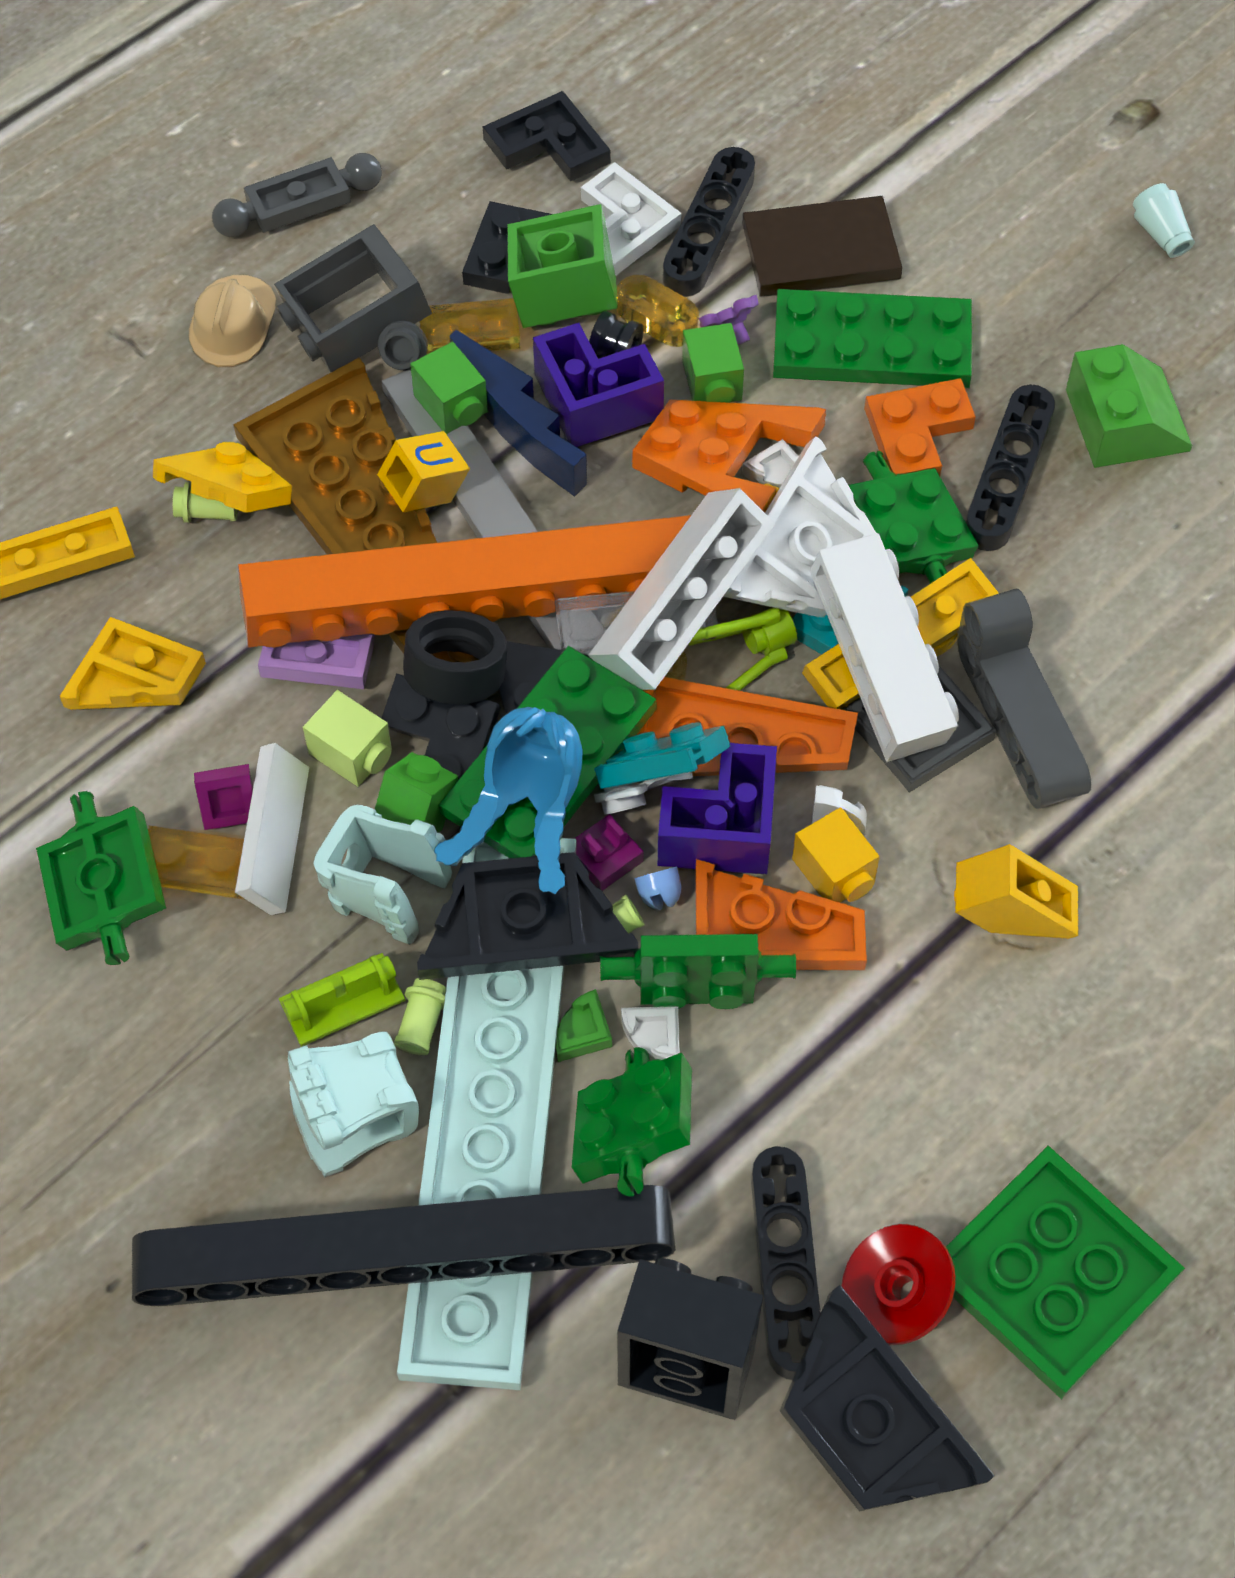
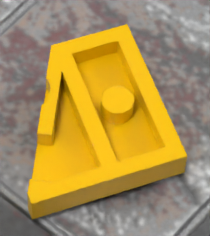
[153,442,292,513]

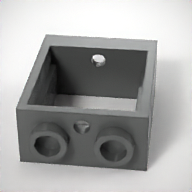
[274,224,432,372]

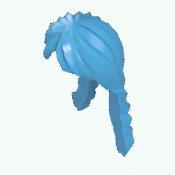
[434,707,583,894]

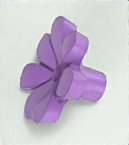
[699,295,759,345]

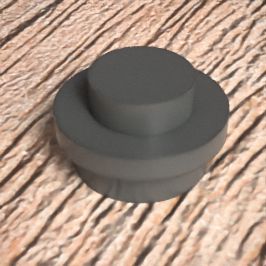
[378,320,428,371]

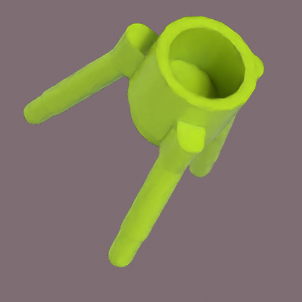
[688,607,797,691]

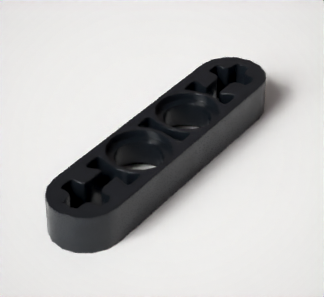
[663,147,755,297]
[966,384,1055,551]
[751,1146,820,1380]

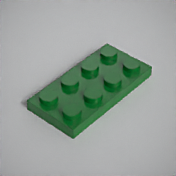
[773,289,972,388]
[439,645,657,859]

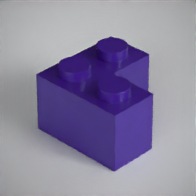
[533,322,664,447]
[657,743,777,875]

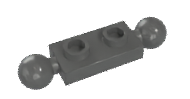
[212,153,382,237]

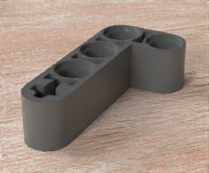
[957,588,1091,809]

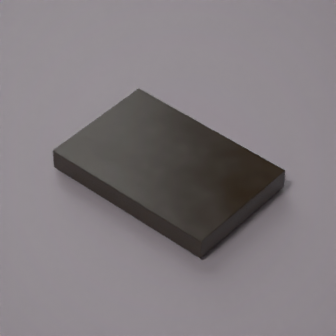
[742,195,902,297]

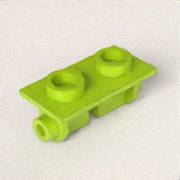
[279,953,406,1047]

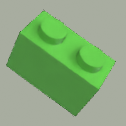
[507,204,618,328]
[1066,344,1192,468]

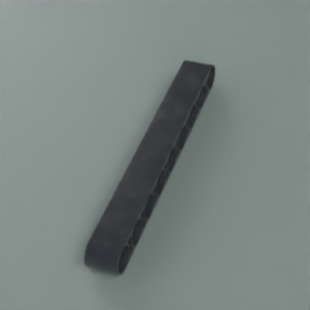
[132,1185,676,1307]

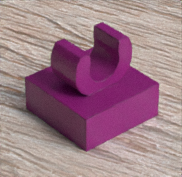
[194,764,253,830]
[574,814,644,891]

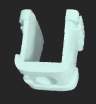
[313,805,452,945]
[288,1032,419,1177]

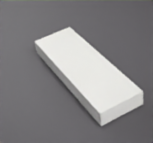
[235,743,309,915]

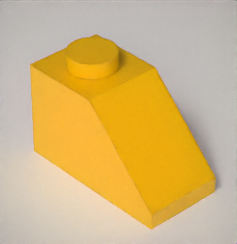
[954,844,1078,939]

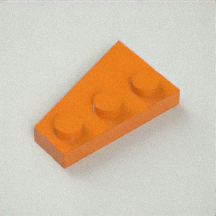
[695,859,867,970]

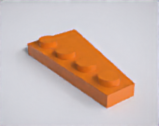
[637,677,858,776]

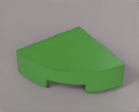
[556,989,612,1062]

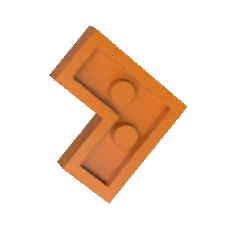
[864,378,976,476]

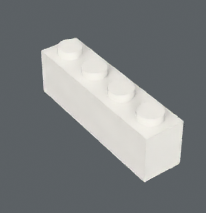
[588,488,776,690]
[810,533,959,762]

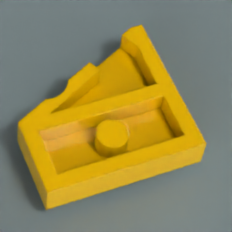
[60,617,206,710]

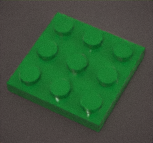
[946,1145,1185,1400]

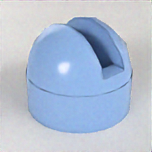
[634,867,682,910]

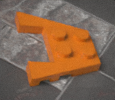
[632,399,826,513]

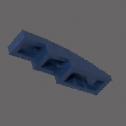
[450,330,587,497]

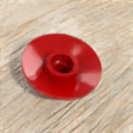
[842,1224,955,1345]

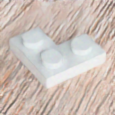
[581,162,681,276]

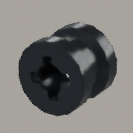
[589,311,644,359]

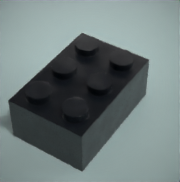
[617,1258,763,1420]

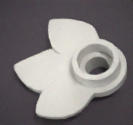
[594,772,693,815]

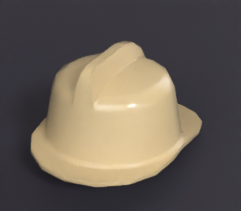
[189,275,276,367]

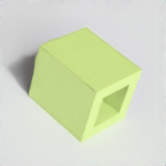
[303,690,392,787]

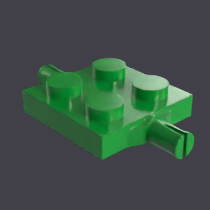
[848,451,979,584]
[36,791,166,965]
[600,934,796,1010]
[571,1047,692,1196]

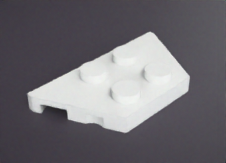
[723,436,876,618]

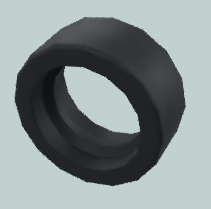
[403,610,507,704]

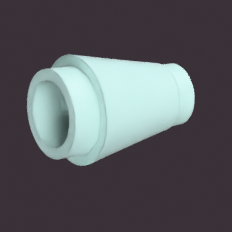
[1133,183,1195,258]

